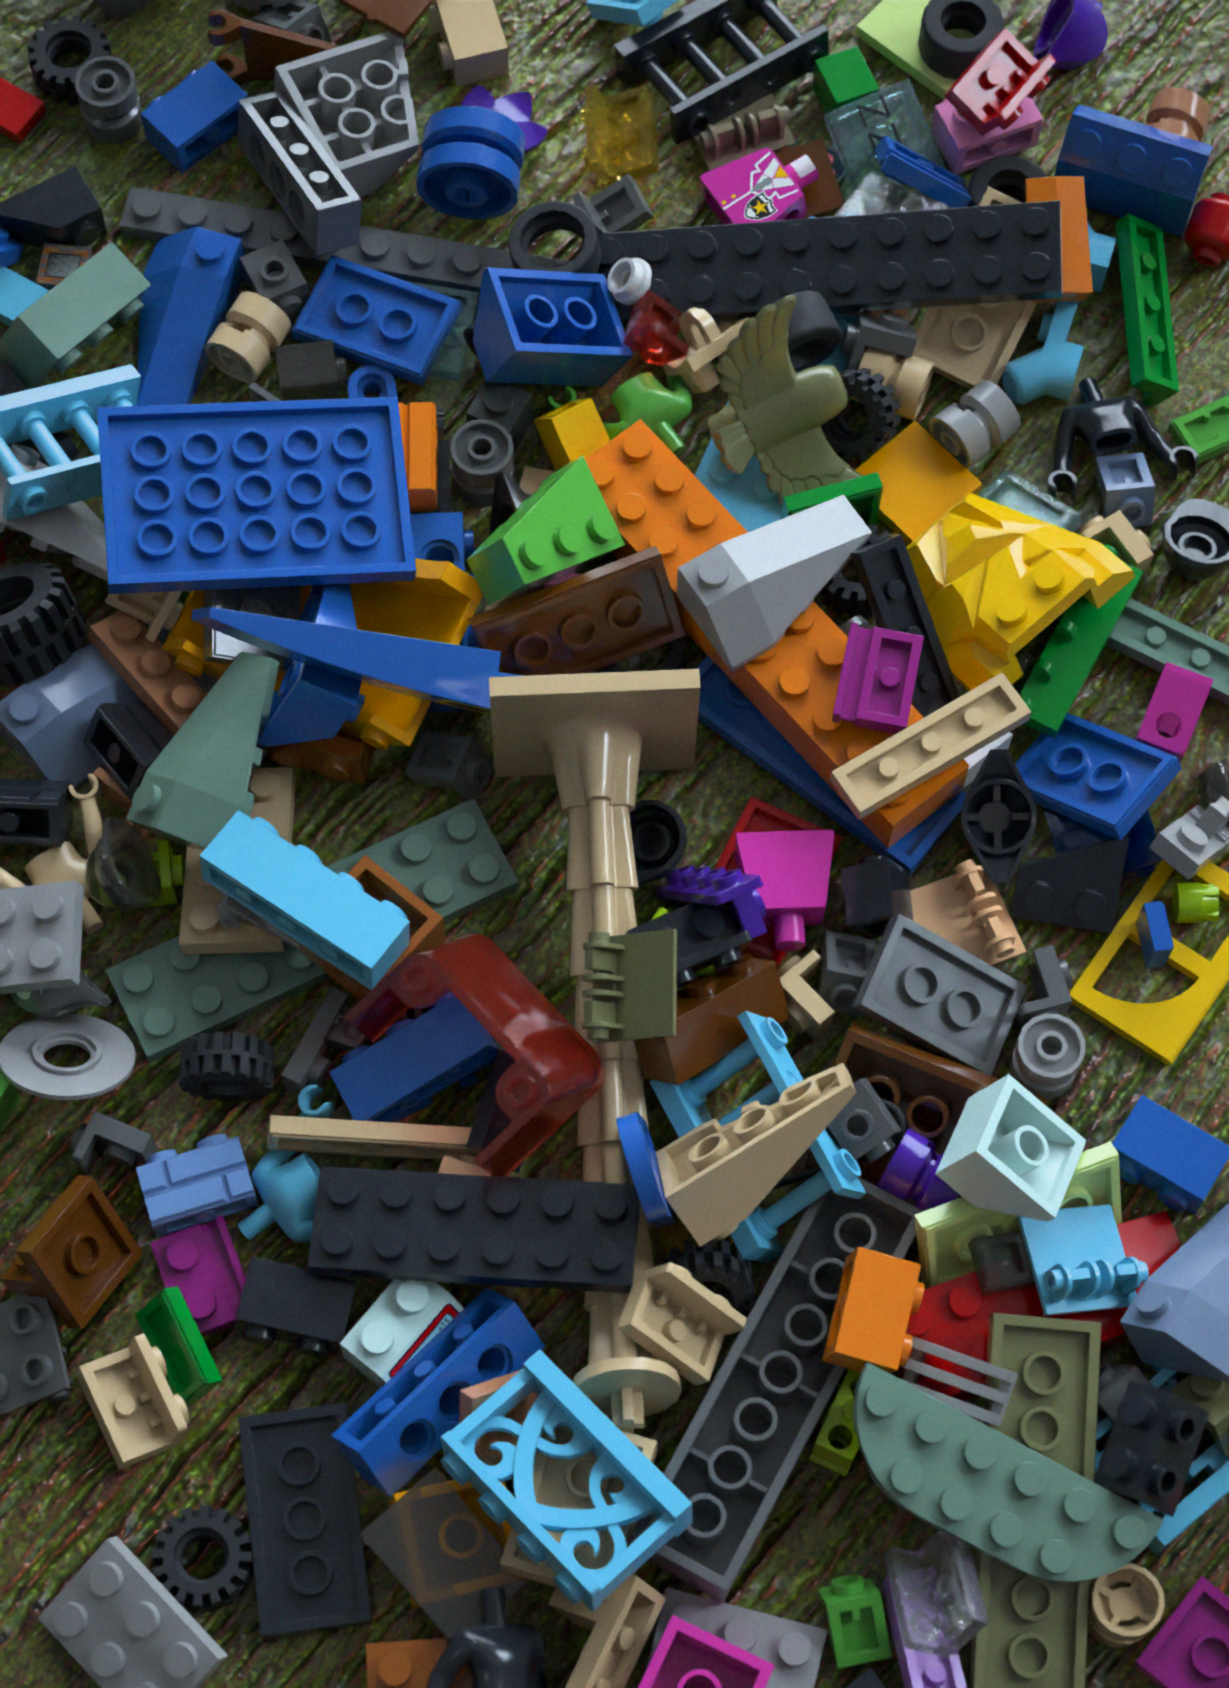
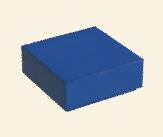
[1136,901,1174,969]

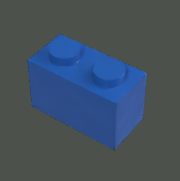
[141,61,248,174]
[1112,1095,1229,1215]

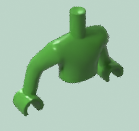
[548,329,692,458]

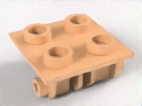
[910,859,1027,966]

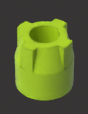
[1172,882,1220,923]

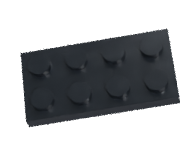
[238,1403,373,1640]

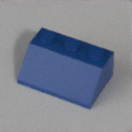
[1054,104,1213,237]
[473,267,633,386]

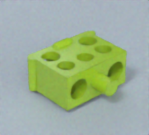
[809,1369,861,1477]

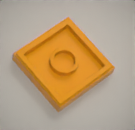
[855,421,982,545]

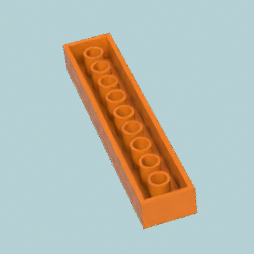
[585,419,970,849]

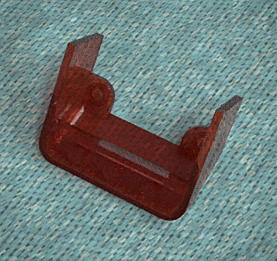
[343,934,606,1177]

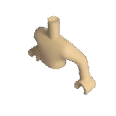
[0,774,111,934]

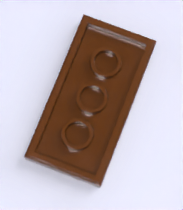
[468,546,685,676]

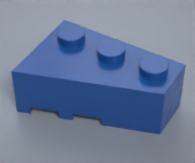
[329,991,516,1123]

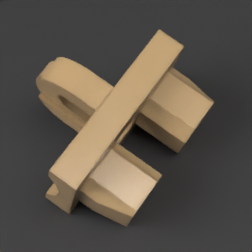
[662,307,749,394]

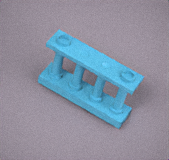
[0,364,141,521]
[649,1011,867,1263]

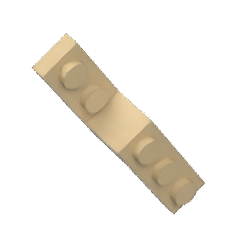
[548,1521,666,1688]

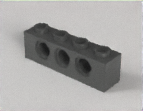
[238,90,361,256]

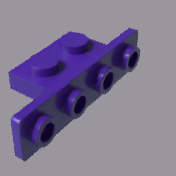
[655,864,767,938]

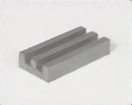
[899,1336,1018,1427]

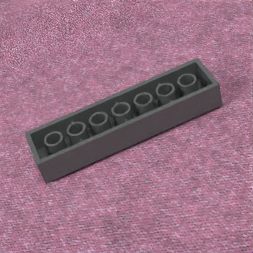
[627,1177,923,1604]

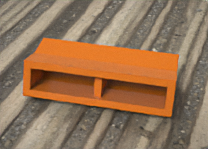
[1025,176,1093,303]

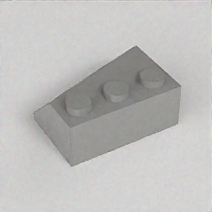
[274,31,419,197]

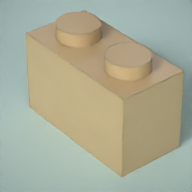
[426,0,509,87]

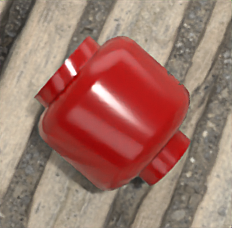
[1183,193,1229,267]

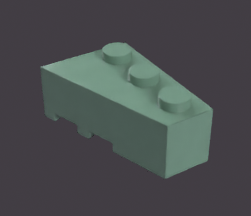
[0,242,151,389]

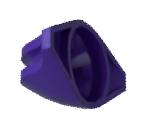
[1033,0,1108,70]

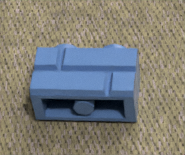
[136,1134,259,1237]

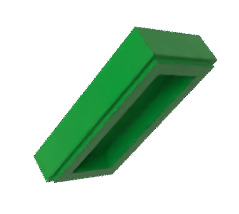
[135,1286,222,1407]

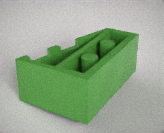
[467,455,625,606]

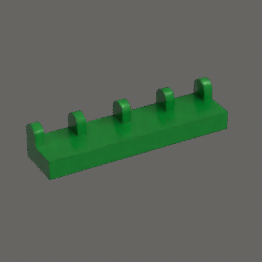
[1115,213,1179,406]
[1019,544,1144,739]

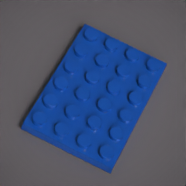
[97,397,416,594]

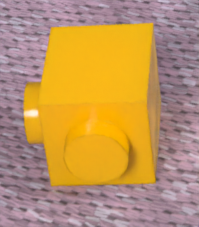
[533,398,610,471]

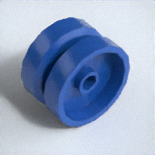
[416,106,525,220]

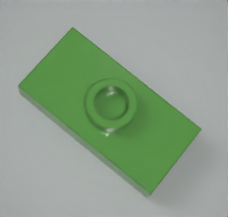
[1167,395,1229,464]

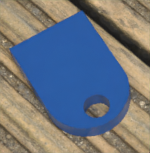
[616,1112,677,1229]

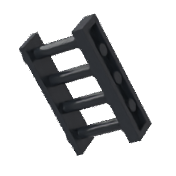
[614,0,829,145]

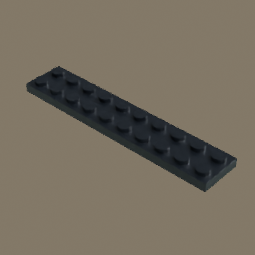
[596,200,1063,327]

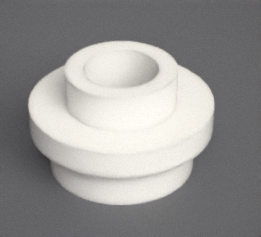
[607,257,652,305]

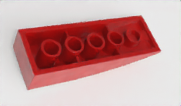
[895,1211,1182,1402]

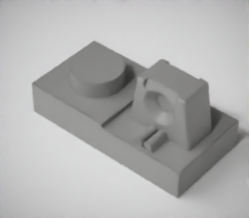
[1149,796,1229,880]

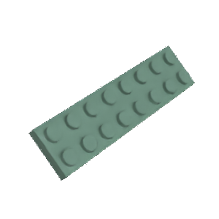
[105,798,519,1063]

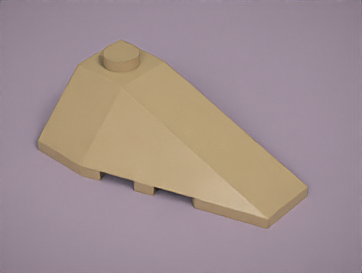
[656,1063,856,1247]

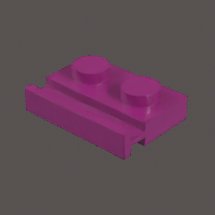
[832,622,924,734]
[150,1215,245,1338]

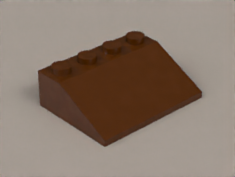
[792,1021,1049,1206]

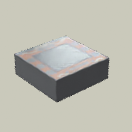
[36,243,93,291]

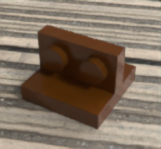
[0,1175,143,1330]

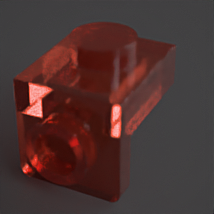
[623,290,689,366]

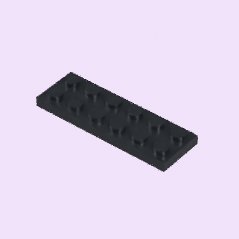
[307,1166,640,1293]

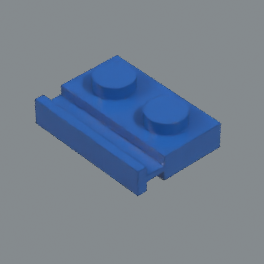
[875,135,971,208]

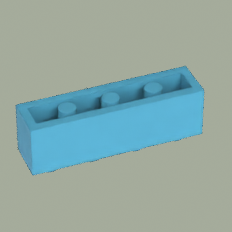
[200,810,410,990]

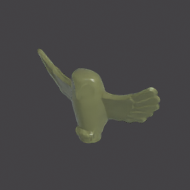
[708,295,883,505]

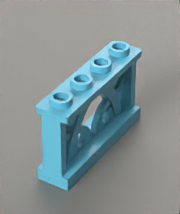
[440,1349,693,1611]

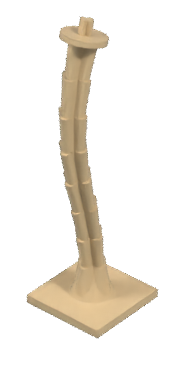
[489,669,700,1433]

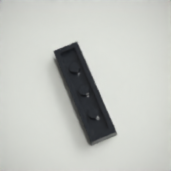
[851,534,960,717]

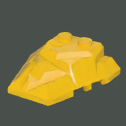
[906,493,1135,691]

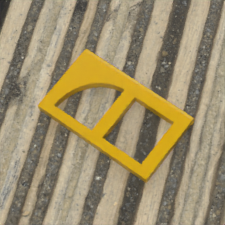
[1070,859,1229,1066]

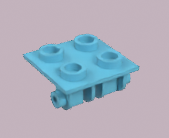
[1017,1204,1149,1316]

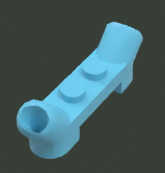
[1002,221,1117,405]

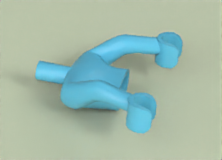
[238,1085,334,1243]

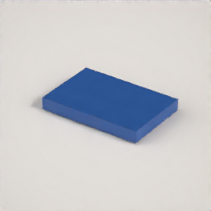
[291,255,462,386]
[1015,713,1182,841]

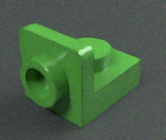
[818,1575,892,1669]

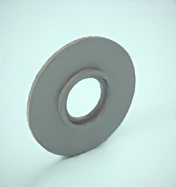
[0,1014,135,1100]

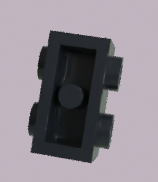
[1093,1380,1210,1517]

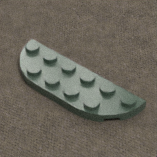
[853,1362,1164,1582]

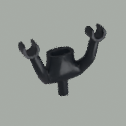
[1047,377,1198,504]
[426,1587,548,1688]

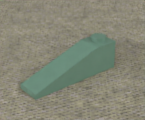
[126,651,279,851]

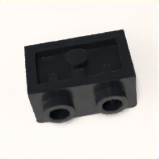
[625,902,752,990]

